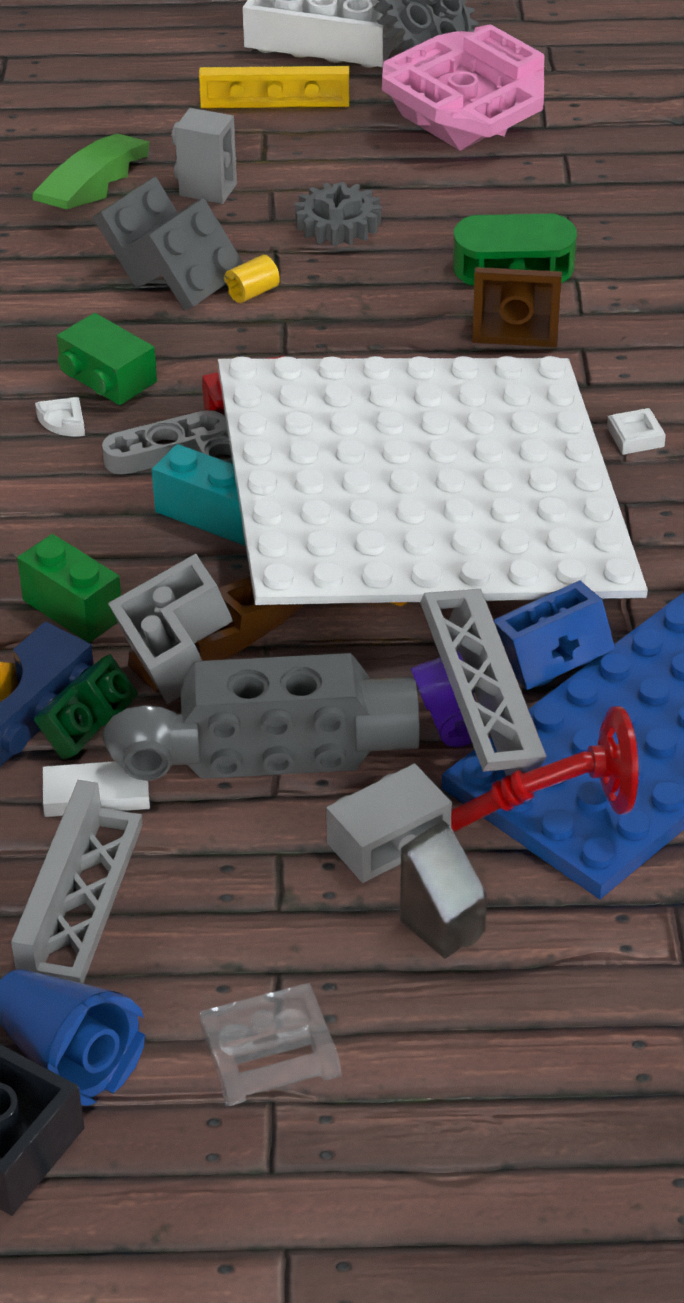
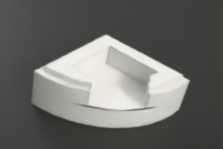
[35,397,85,437]

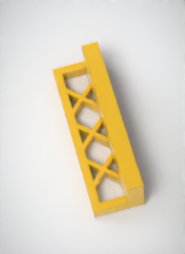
[199,66,349,108]

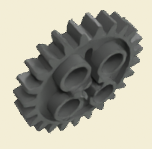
[373,0,479,51]

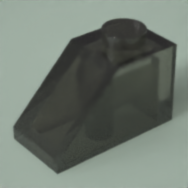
[400,820,487,959]

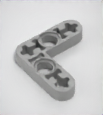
[102,410,233,475]

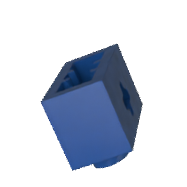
[493,580,615,690]

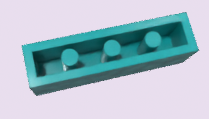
[151,444,246,546]

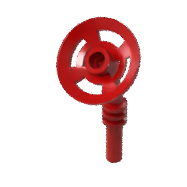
[451,706,639,832]

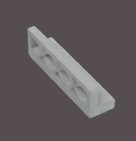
[420,589,547,776]
[11,780,143,984]

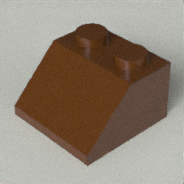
[472,267,562,347]

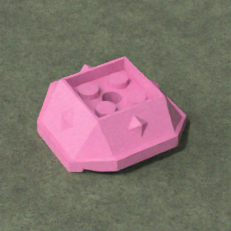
[382,24,544,151]

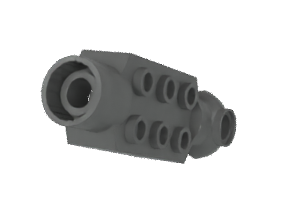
[103,653,419,781]

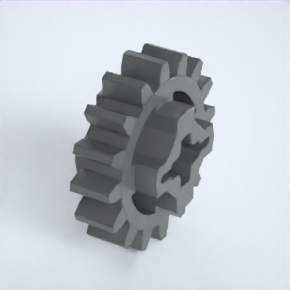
[295,182,382,246]

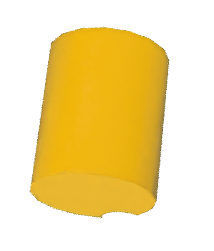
[224,254,280,303]

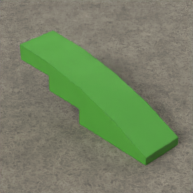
[33,133,150,209]

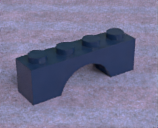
[0,621,94,767]

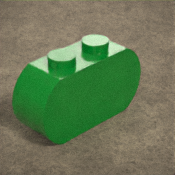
[453,213,577,286]

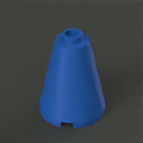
[0,969,145,1106]

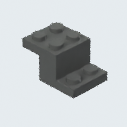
[92,176,243,311]

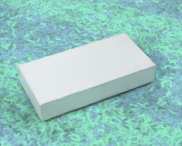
[43,761,150,817]

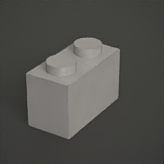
[171,108,237,204]
[326,763,452,883]

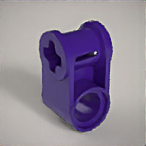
[410,649,476,747]

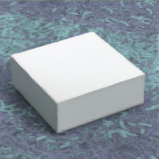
[607,408,666,455]

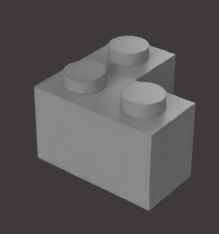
[108,554,233,704]

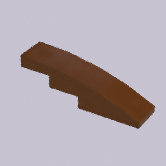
[128,576,306,693]

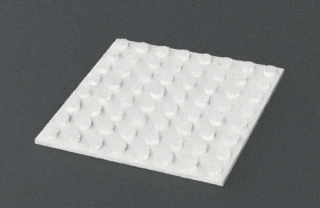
[218,356,648,605]

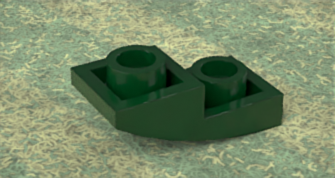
[34,654,139,760]

